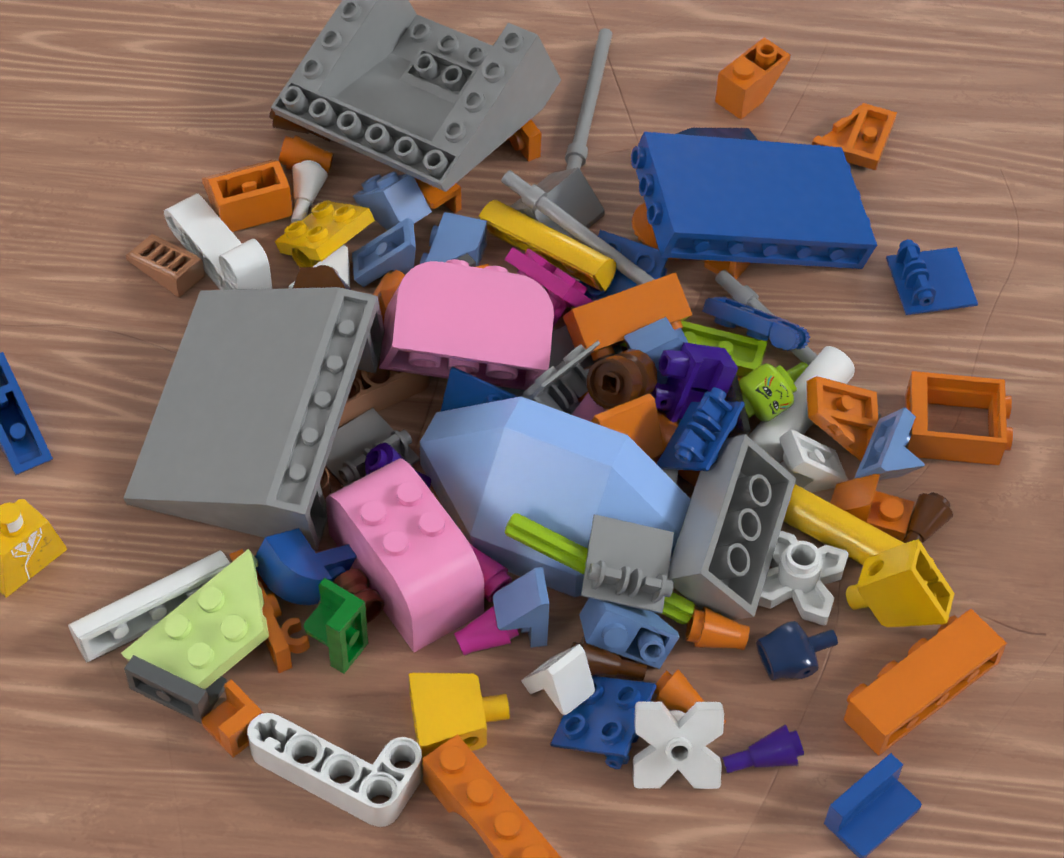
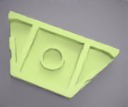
[121,549,269,689]

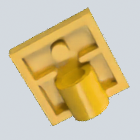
[274,200,375,267]

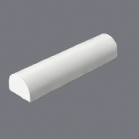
[748,346,855,463]
[68,550,230,663]

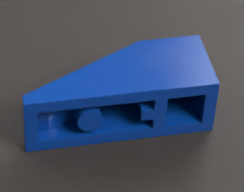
[0,352,53,476]

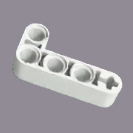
[164,194,272,290]
[248,713,423,827]

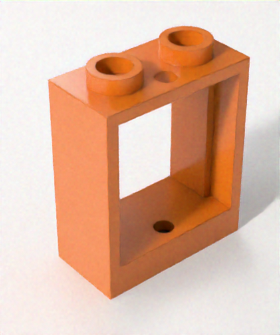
[905,371,1013,465]

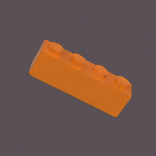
[843,609,1007,756]

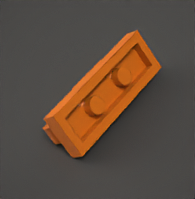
[229,549,310,673]

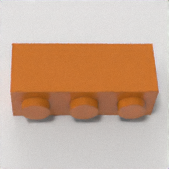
[563,272,692,361]

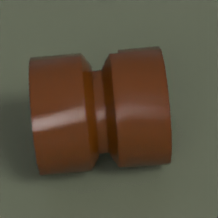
[587,349,657,409]

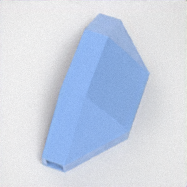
[420,397,691,597]

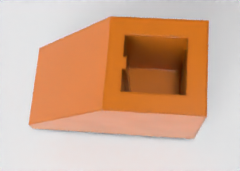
[715,37,791,120]

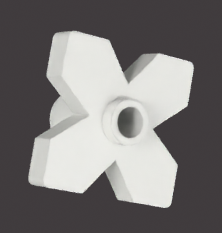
[758,531,849,625]
[633,702,724,789]

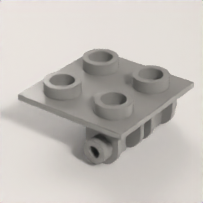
[522,341,600,411]
[325,408,420,487]
[581,514,674,613]

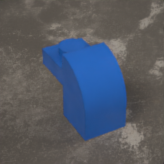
[255,528,357,605]

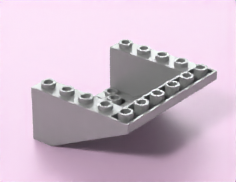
[271,0,561,192]
[123,287,385,550]

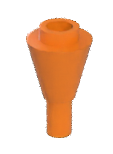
[654,669,726,724]

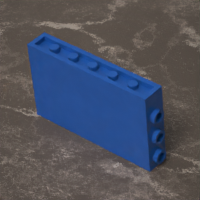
[631,131,877,269]

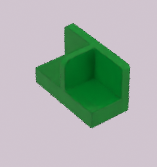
[304,578,369,674]

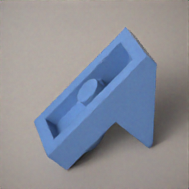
[352,217,416,287]
[855,407,925,480]
[493,567,549,648]

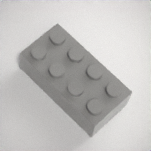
[667,434,796,620]

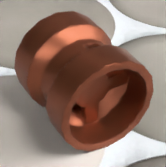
[333,568,385,623]

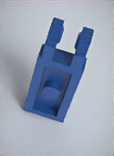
[702,297,810,351]

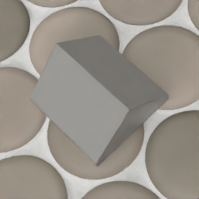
[510,167,605,239]

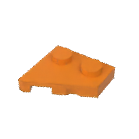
[812,103,897,170]
[806,376,878,461]

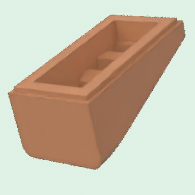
[125,234,205,297]

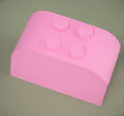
[379,259,554,390]
[326,458,484,652]

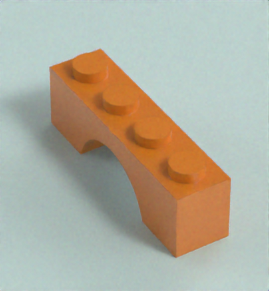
[422,734,562,858]

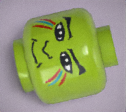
[736,363,797,422]

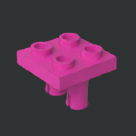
[504,247,593,327]

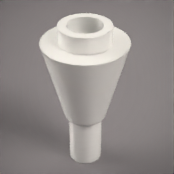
[291,160,328,223]

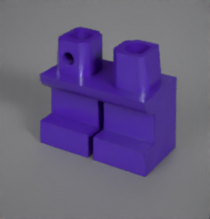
[650,342,738,422]

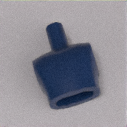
[756,621,838,680]

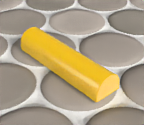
[479,200,616,291]
[783,484,934,565]

